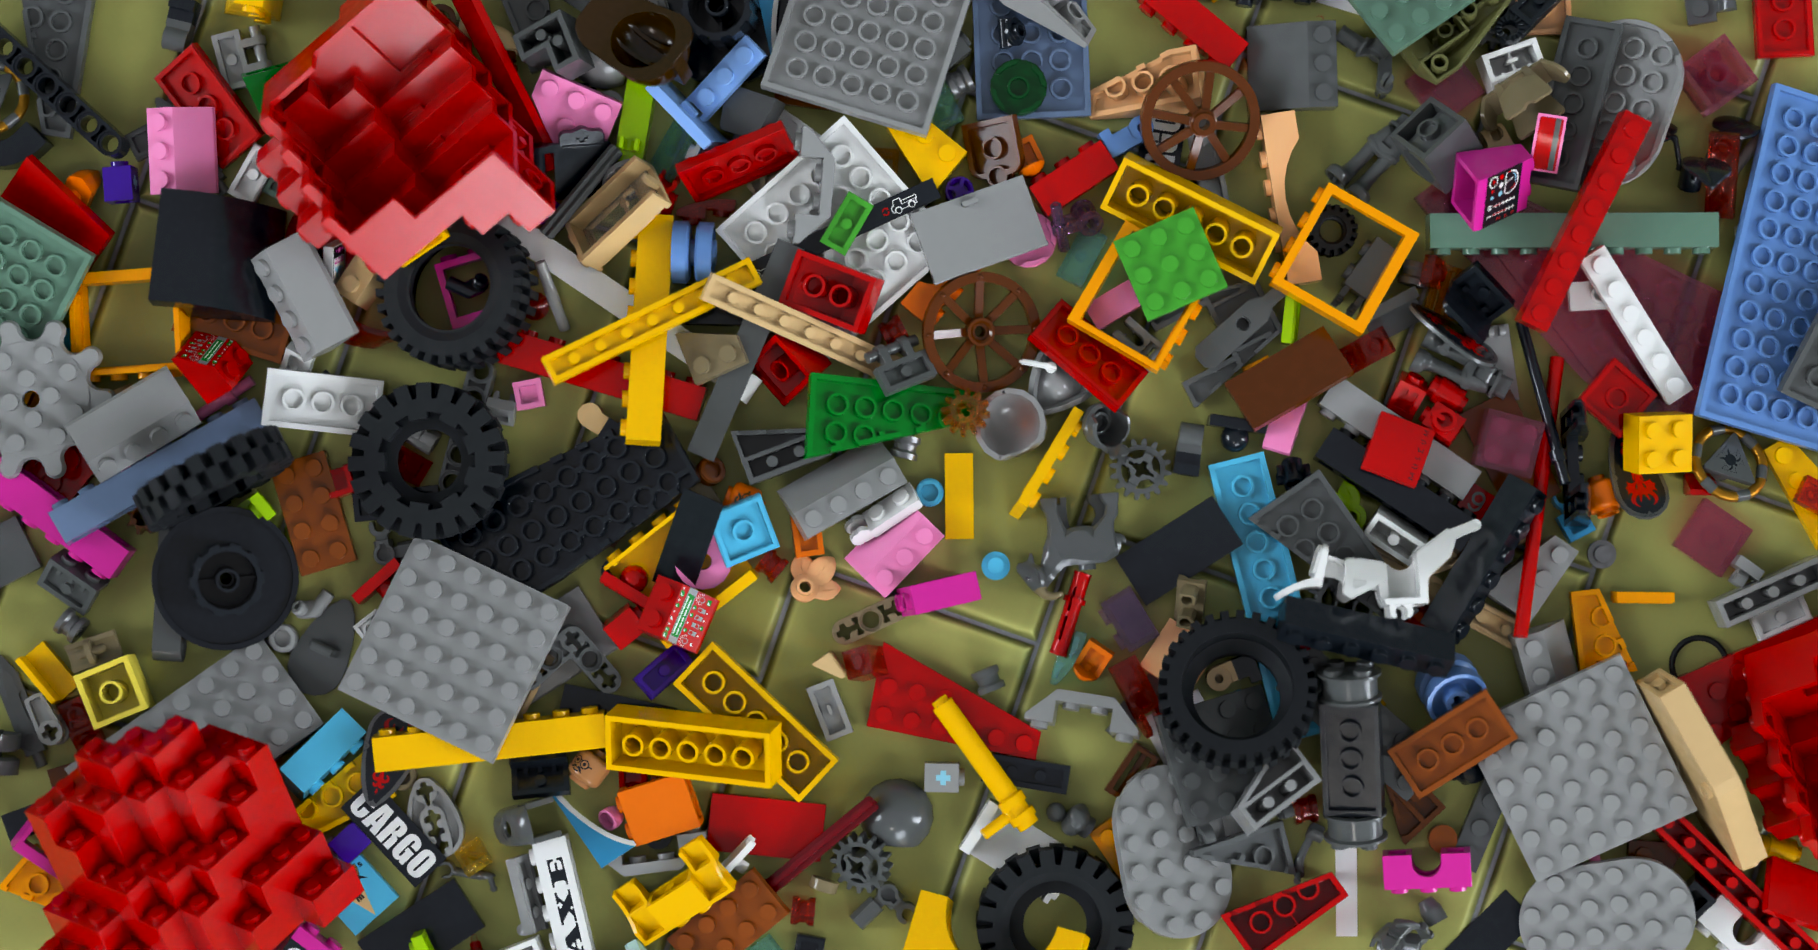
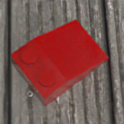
[778,249,885,334]

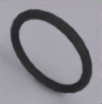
[1669,635,1728,678]

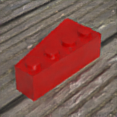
[1220,872,1349,950]

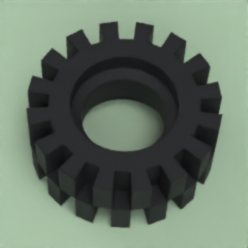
[1306,204,1358,258]

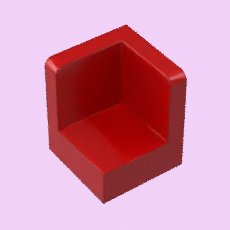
[328,463,354,499]

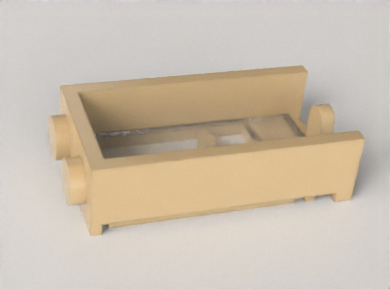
[565,155,672,272]

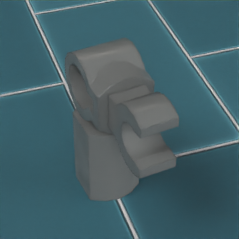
[369,522,413,565]
[850,881,916,930]

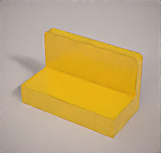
[15,641,77,704]

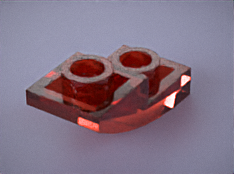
[676,199,738,226]
[1339,326,1396,374]
[57,694,106,752]

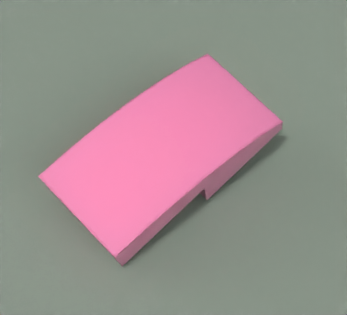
[1087,280,1141,330]
[1262,402,1308,456]

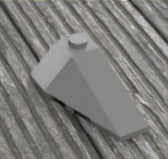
[999,0,1097,48]

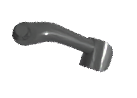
[1293,823,1325,884]
[438,860,498,892]

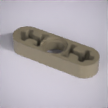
[832,595,906,645]

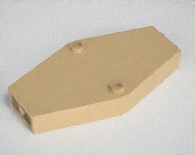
[1635,668,1768,871]

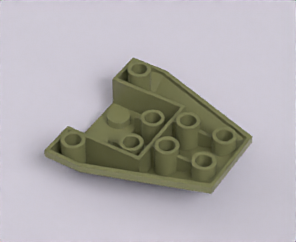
[1399,0,1512,85]

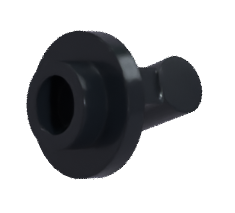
[998,17,1026,49]

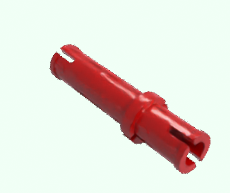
[1049,570,1092,658]

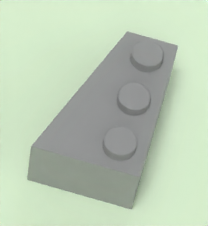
[1487,535,1579,622]
[1230,747,1322,836]

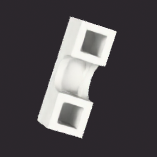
[1695,893,1779,950]

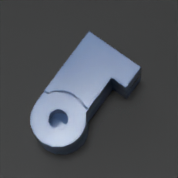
[1097,115,1154,160]

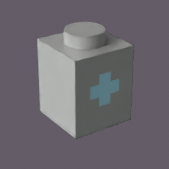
[924,761,965,793]

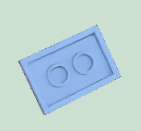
[645,35,768,150]

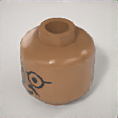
[568,749,611,790]

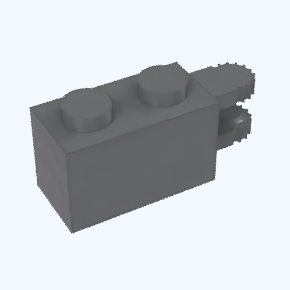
[1331,237,1395,317]

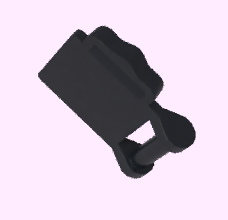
[533,125,611,200]

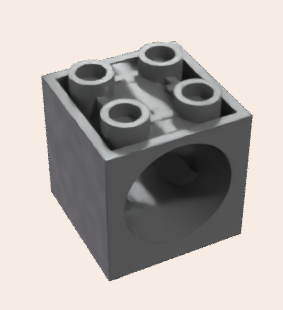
[1389,96,1484,194]

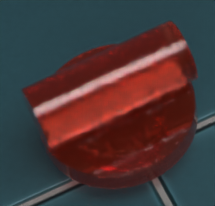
[526,292,550,321]

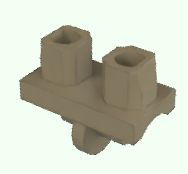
[1174,574,1207,630]
[64,629,124,673]

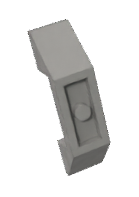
[787,126,835,244]
[1024,689,1141,743]
[608,827,708,877]

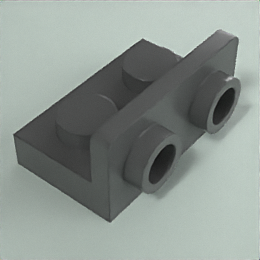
[37,548,110,616]

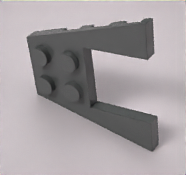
[1149,280,1282,408]

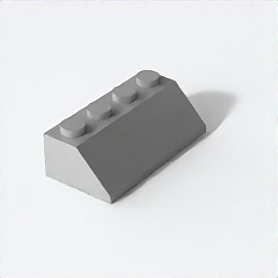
[251,232,359,362]
[64,366,202,483]
[776,442,908,541]
[1508,619,1578,696]

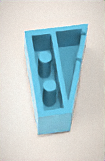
[279,708,367,802]

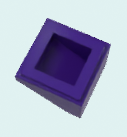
[328,822,371,863]

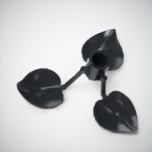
[1664,115,1761,193]

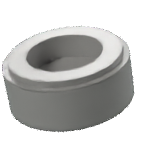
[269,624,299,653]

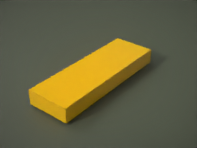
[944,453,974,539]

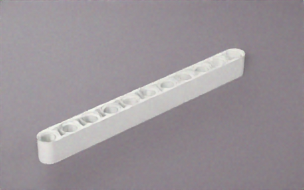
[497,214,762,404]

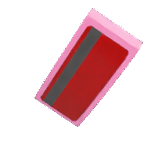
[1531,112,1568,174]

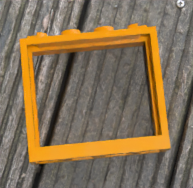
[1268,182,1420,337]
[1067,220,1203,375]
[69,268,191,383]

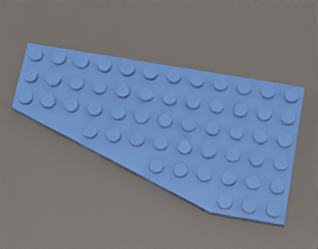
[1693,83,1818,452]

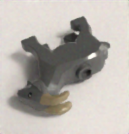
[1016,492,1127,600]

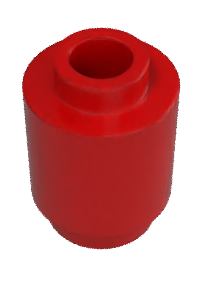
[1426,375,1469,413]

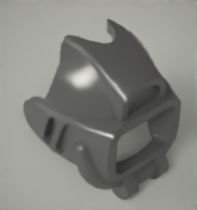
[1369,918,1434,950]

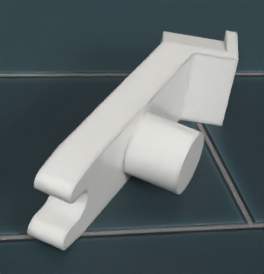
[721,834,756,874]

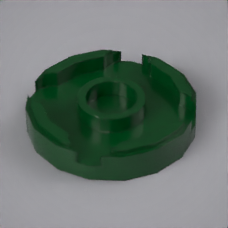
[990,59,1047,117]

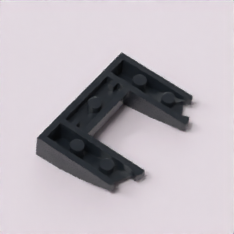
[1560,399,1591,526]

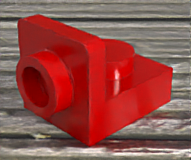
[1386,371,1428,420]

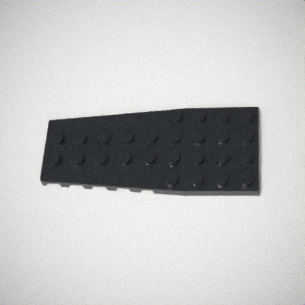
[439,411,701,593]

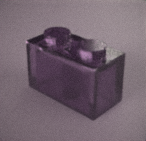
[1098,586,1160,653]

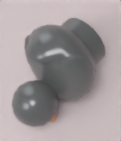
[1046,802,1096,838]

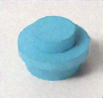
[981,551,1010,580]

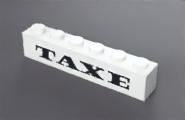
[529,833,596,950]

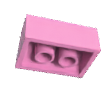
[146,107,219,195]
[844,510,945,598]

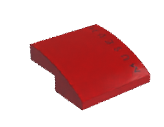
[1360,411,1435,489]

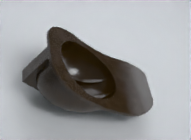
[575,0,693,87]

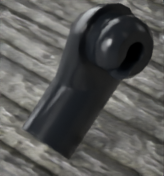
[445,273,489,299]

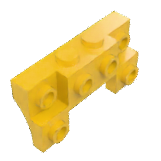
[612,834,736,947]

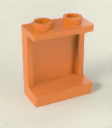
[615,776,705,847]

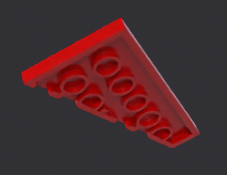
[1677,615,1818,745]
[867,642,1041,760]

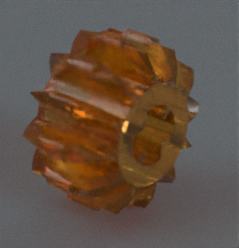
[941,387,990,437]

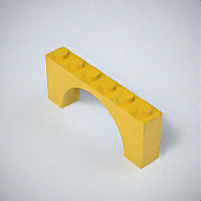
[903,890,1090,950]

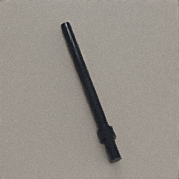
[1516,322,1571,486]

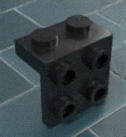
[1442,260,1516,344]

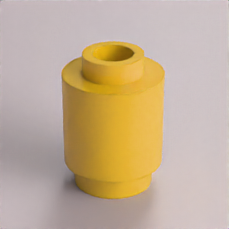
[1760,833,1802,863]

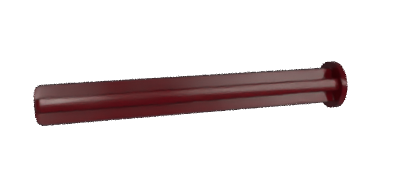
[765,796,879,894]

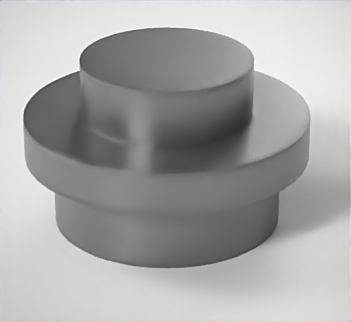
[1587,540,1616,569]

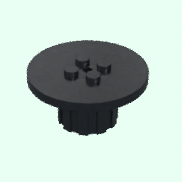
[667,0,789,85]
[152,506,299,650]

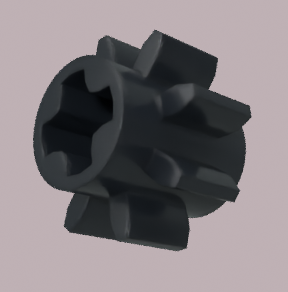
[1276,457,1311,491]

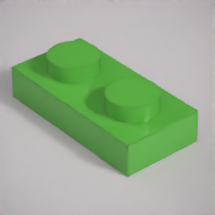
[820,191,874,256]

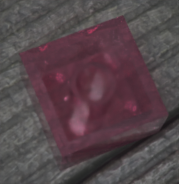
[1682,33,1759,118]
[1470,408,1546,479]

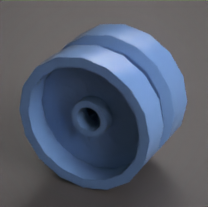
[671,221,717,284]
[1414,652,1487,720]

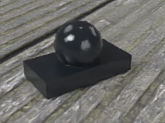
[1206,414,1267,452]

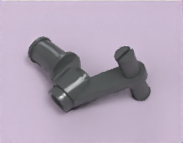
[1336,25,1394,99]

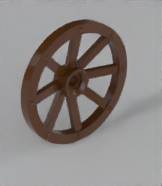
[1140,59,1260,181]
[922,272,1040,392]

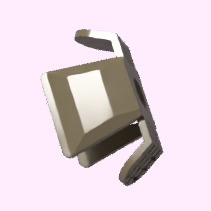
[1480,58,1570,140]

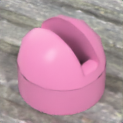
[598,805,624,831]

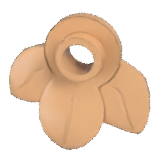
[790,556,841,603]

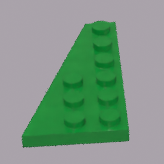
[804,372,978,459]

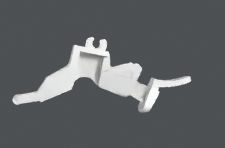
[1273,519,1481,621]

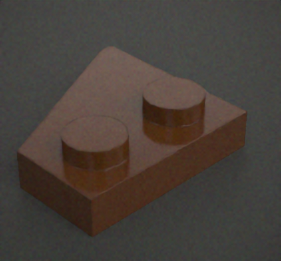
[1384,783,1446,845]

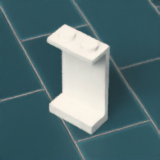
[959,798,1066,904]

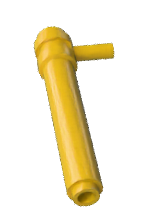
[932,694,1038,839]

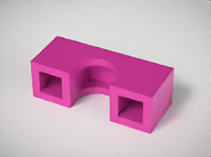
[1382,846,1472,894]

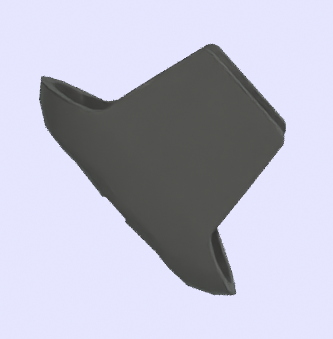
[493,796,562,847]

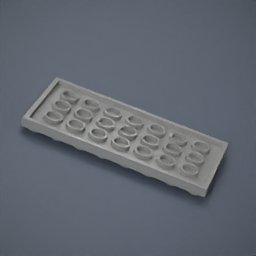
[64,640,325,775]

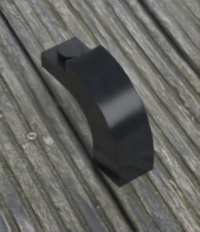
[0,121,54,170]

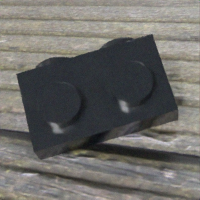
[509,752,571,800]

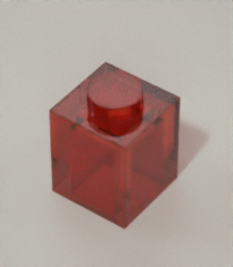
[842,644,888,682]

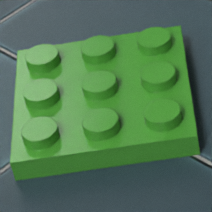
[1113,207,1228,322]

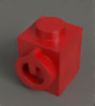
[1418,401,1467,449]

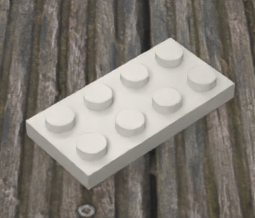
[261,367,384,435]

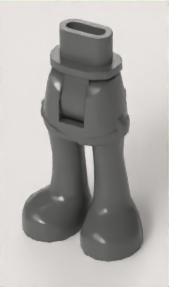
[1325,113,1408,204]
[1409,329,1513,400]

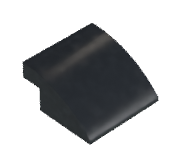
[148,188,287,323]

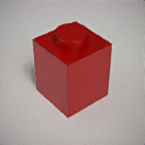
[602,602,643,650]

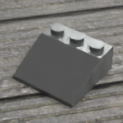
[1246,20,1338,112]

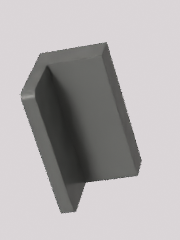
[1366,286,1420,344]

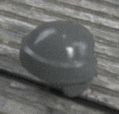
[1082,402,1131,460]

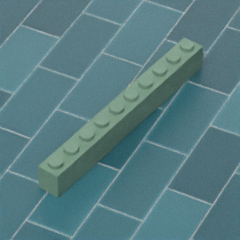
[1425,212,1719,256]

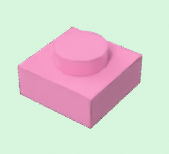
[512,377,547,411]

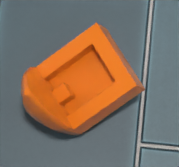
[1018,134,1045,178]
[65,169,101,208]
[1073,637,1115,682]

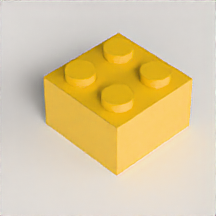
[1623,411,1693,474]

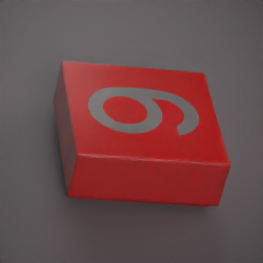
[1455,483,1495,521]

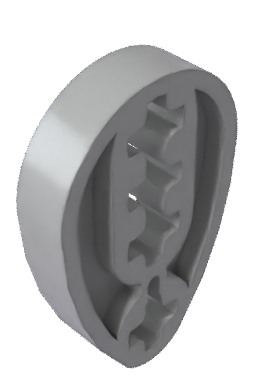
[407,777,466,858]

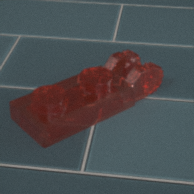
[1108,654,1160,739]

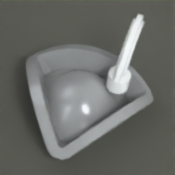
[1019,351,1092,415]

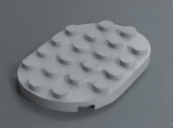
[1583,19,1684,185]
[1112,765,1232,938]
[1519,856,1696,950]

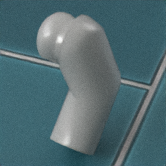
[291,588,335,619]

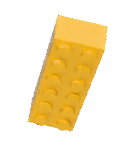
[1100,151,1284,285]
[673,641,840,803]
[605,704,782,789]

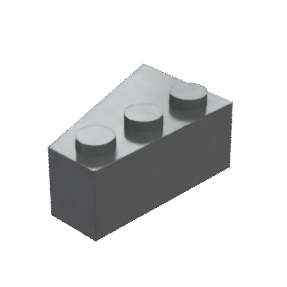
[730,428,832,485]

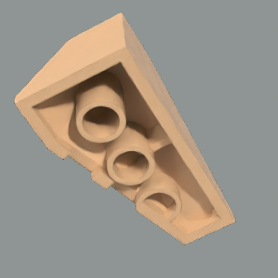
[1089,44,1205,120]

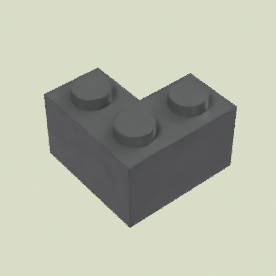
[512,9,595,81]

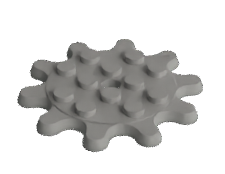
[0,320,116,479]

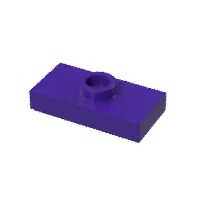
[632,645,694,701]

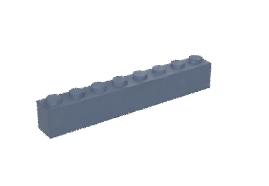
[48,397,264,546]

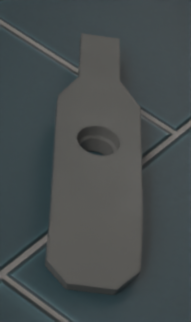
[1195,288,1286,368]

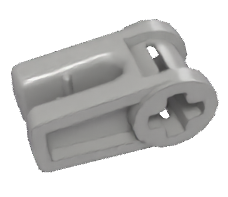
[1111,316,1164,373]
[24,692,71,745]

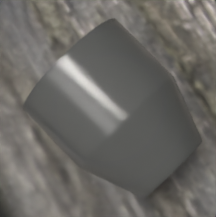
[1419,896,1448,927]

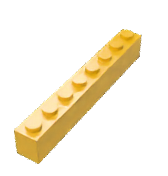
[620,214,674,447]
[371,706,606,773]

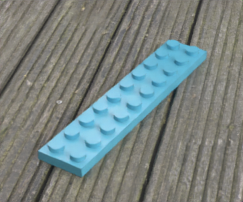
[1207,451,1320,738]

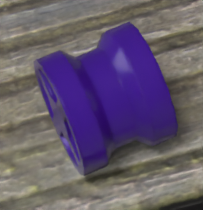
[945,176,974,207]

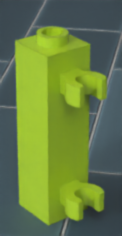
[616,79,656,163]

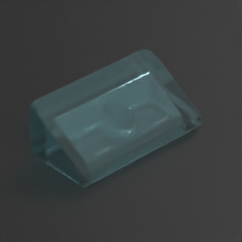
[650,120,695,183]
[1056,225,1108,289]

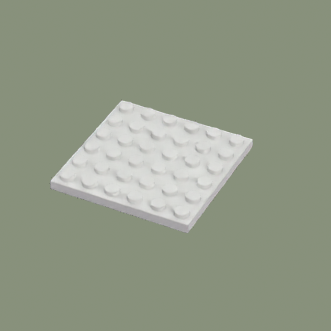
[715,115,930,359]

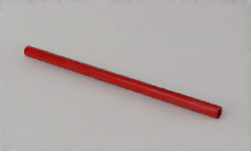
[1513,356,1565,638]

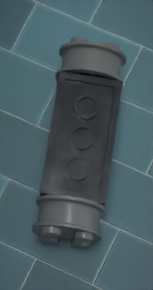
[1317,658,1388,851]

